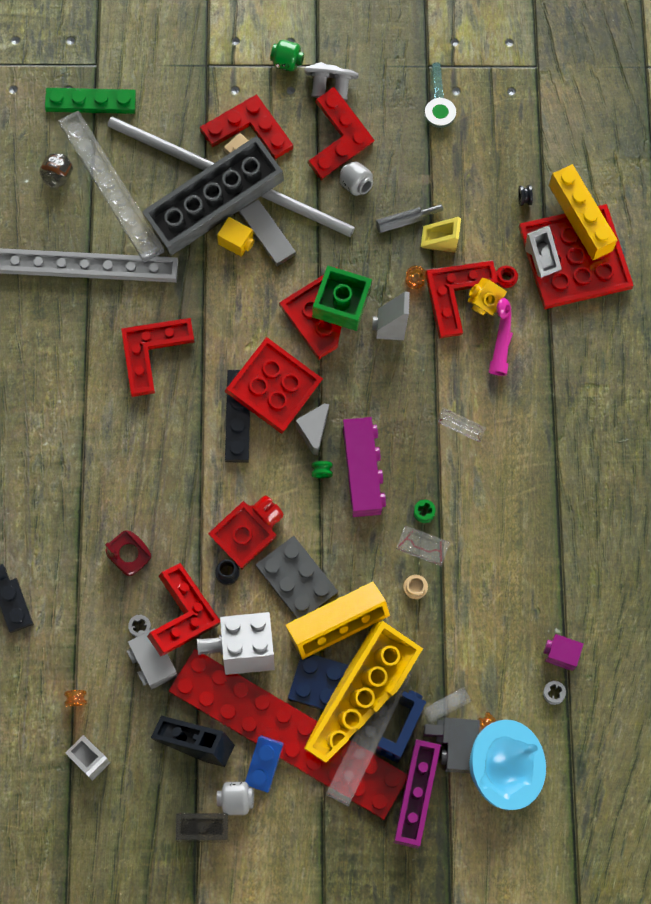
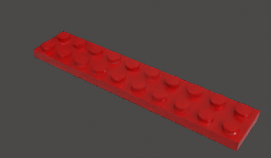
[169,649,408,820]

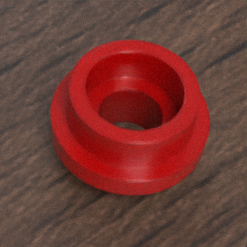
[496,265,518,288]

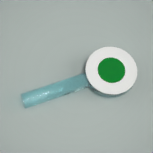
[425,62,456,128]

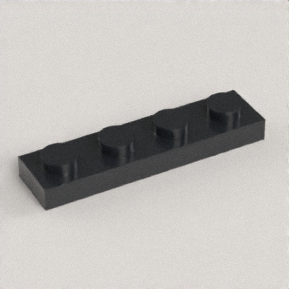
[225,370,250,463]

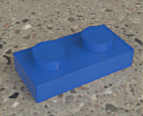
[245,735,284,793]

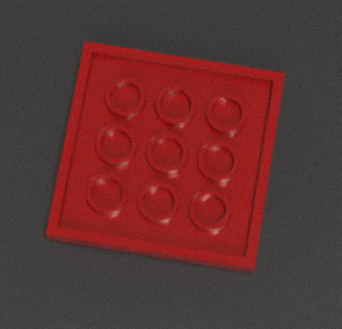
[518,204,634,309]

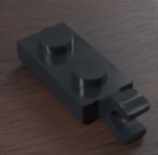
[0,564,34,633]

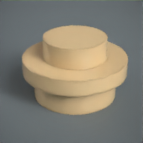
[403,575,428,599]

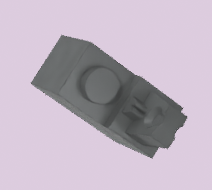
[423,717,480,773]

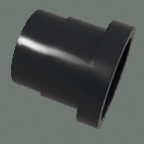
[215,559,240,585]

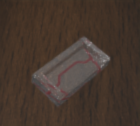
[438,407,486,442]
[396,526,450,566]

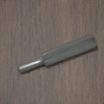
[376,204,443,233]

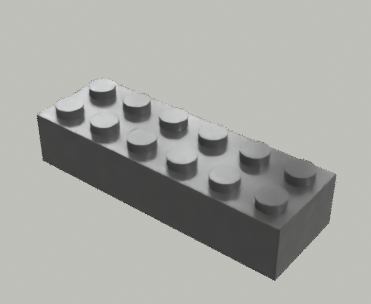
[142,136,284,256]

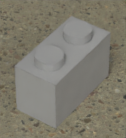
[127,628,178,690]

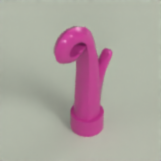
[489,298,513,376]

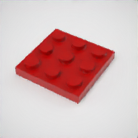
[225,337,323,434]

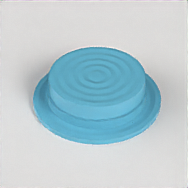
[469,720,546,810]

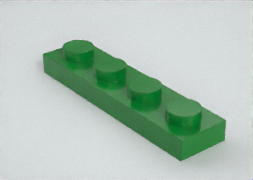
[45,88,136,114]

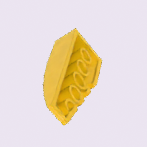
[304,621,423,763]

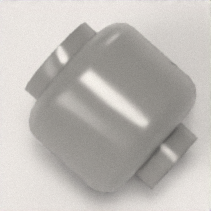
[340,162,373,196]
[217,782,254,815]

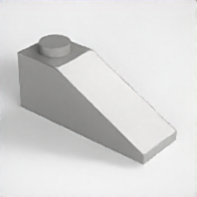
[372,292,410,340]

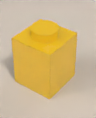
[217,217,255,257]

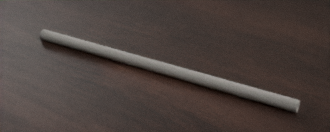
[108,116,355,237]

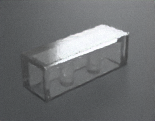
[422,687,472,724]

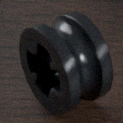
[518,185,533,206]

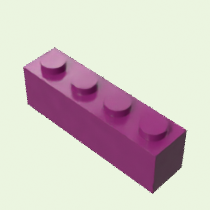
[342,417,386,517]
[393,739,441,849]

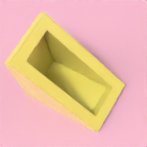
[421,217,461,253]

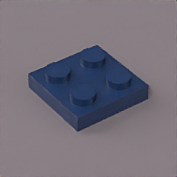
[288,655,349,711]

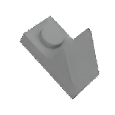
[525,226,562,278]

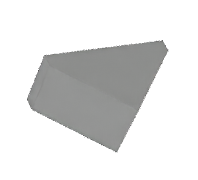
[296,403,329,456]
[65,735,110,781]

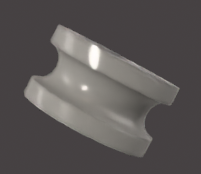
[128,615,151,637]
[543,681,566,705]

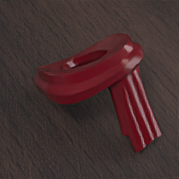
[105,530,152,576]

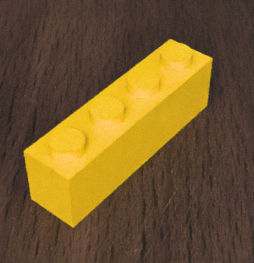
[549,164,617,260]
[286,582,390,660]

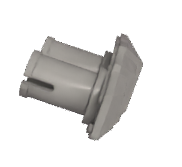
[304,62,359,100]

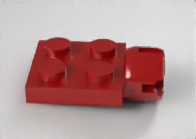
[208,495,284,569]

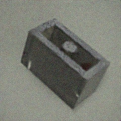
[176,813,229,843]

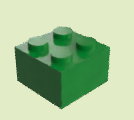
[312,265,372,331]

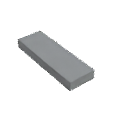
[239,199,296,266]

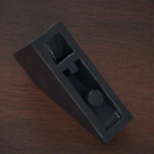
[151,715,235,767]

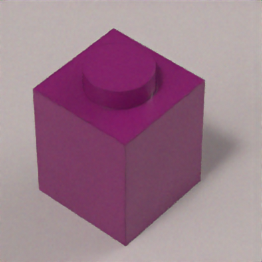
[543,634,584,671]

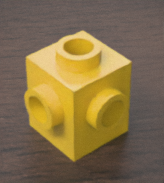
[468,278,507,316]

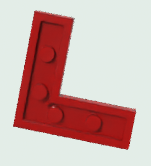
[308,87,375,180]
[200,94,293,160]
[425,260,498,339]
[121,318,195,397]
[147,563,221,657]

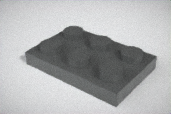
[255,536,338,619]

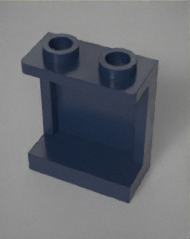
[375,690,426,764]

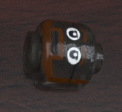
[39,153,73,187]

